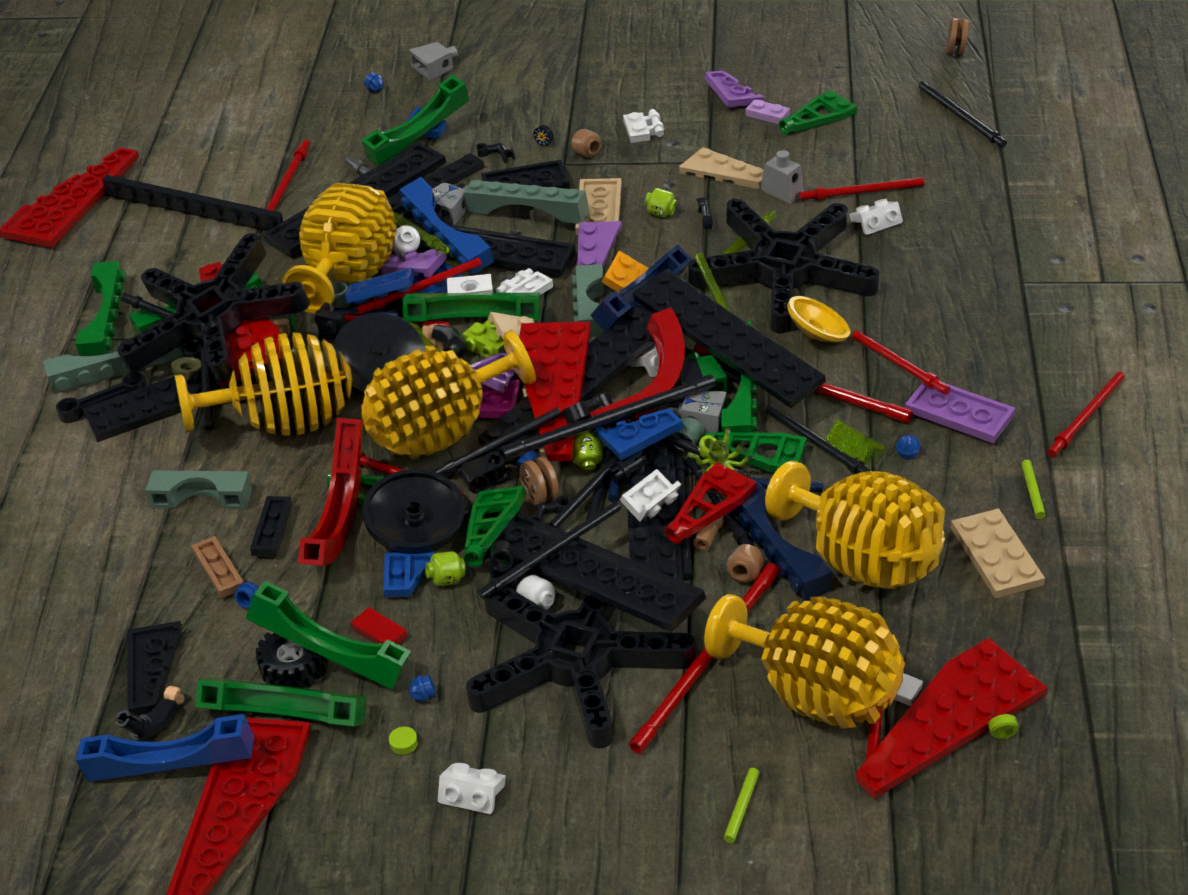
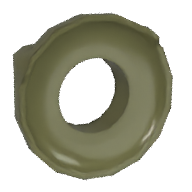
[171,357,201,381]

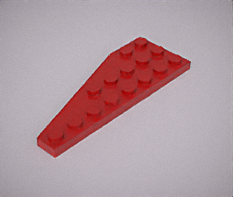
[0,148,139,248]
[199,262,281,387]
[519,322,591,461]
[855,638,1047,799]
[166,718,312,895]

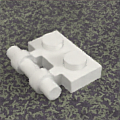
[623,109,664,143]
[496,268,553,295]

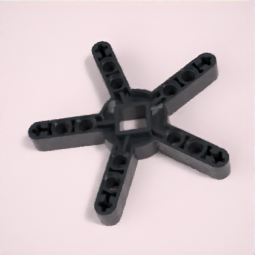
[688,198,880,334]
[117,233,310,382]
[466,584,696,749]

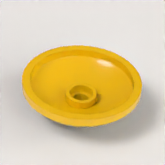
[787,296,850,343]

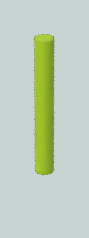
[1021,460,1046,519]
[723,768,760,843]

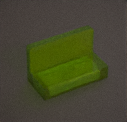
[825,419,886,465]

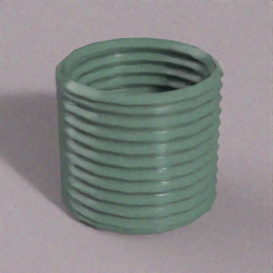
[330,281,351,311]
[674,417,704,451]

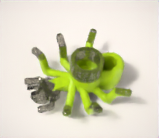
[687,427,754,478]

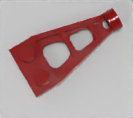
[664,462,757,544]

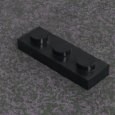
[250,496,293,557]

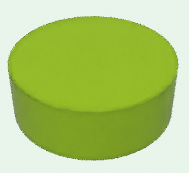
[988,714,1019,739]
[389,727,418,755]

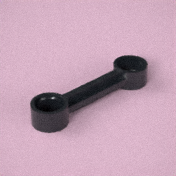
[56,372,147,423]
[562,392,613,424]

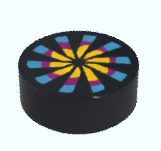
[533,125,554,146]

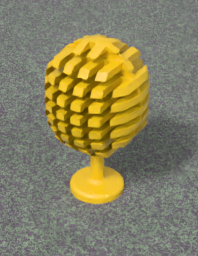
[282,183,397,313]
[362,330,536,460]
[175,333,353,436]
[765,461,945,589]
[704,594,905,729]

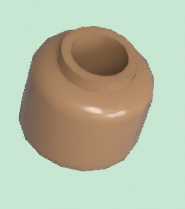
[571,129,601,158]
[727,544,764,583]

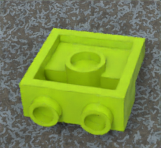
[462,320,507,358]

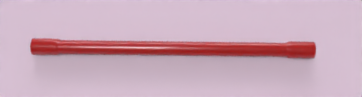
[693,343,913,424]
[628,563,780,754]

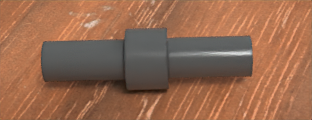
[345,156,370,175]

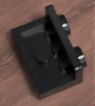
[315,302,346,351]

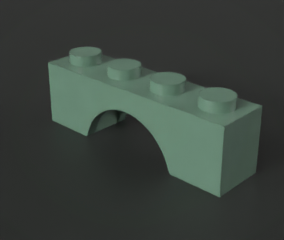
[572,264,604,338]
[145,470,252,509]

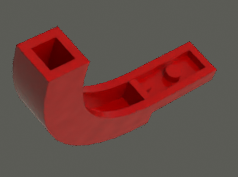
[587,307,685,432]
[298,418,364,566]

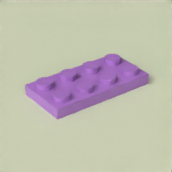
[905,383,1015,443]

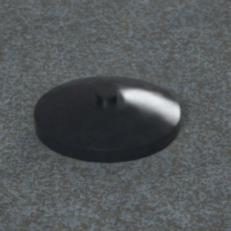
[333,313,425,396]
[363,469,465,554]

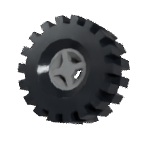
[255,632,327,688]

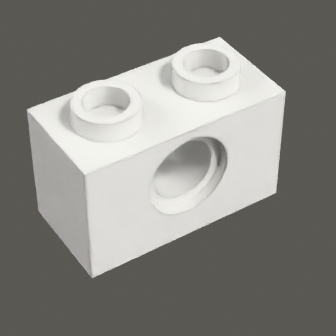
[447,274,493,293]

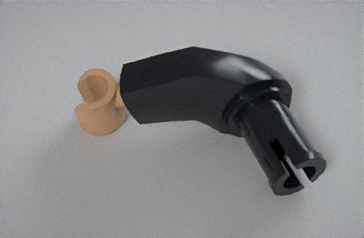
[421,324,467,358]
[115,686,185,741]

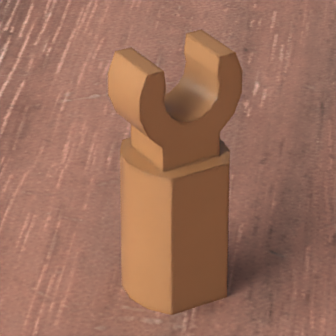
[693,512,724,552]

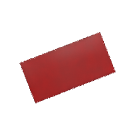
[350,607,408,645]

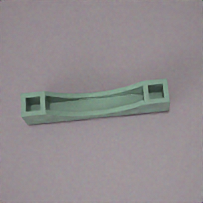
[463,180,590,224]
[43,343,186,394]

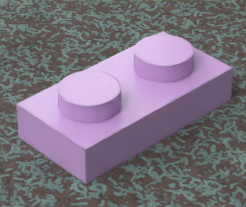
[746,99,790,124]

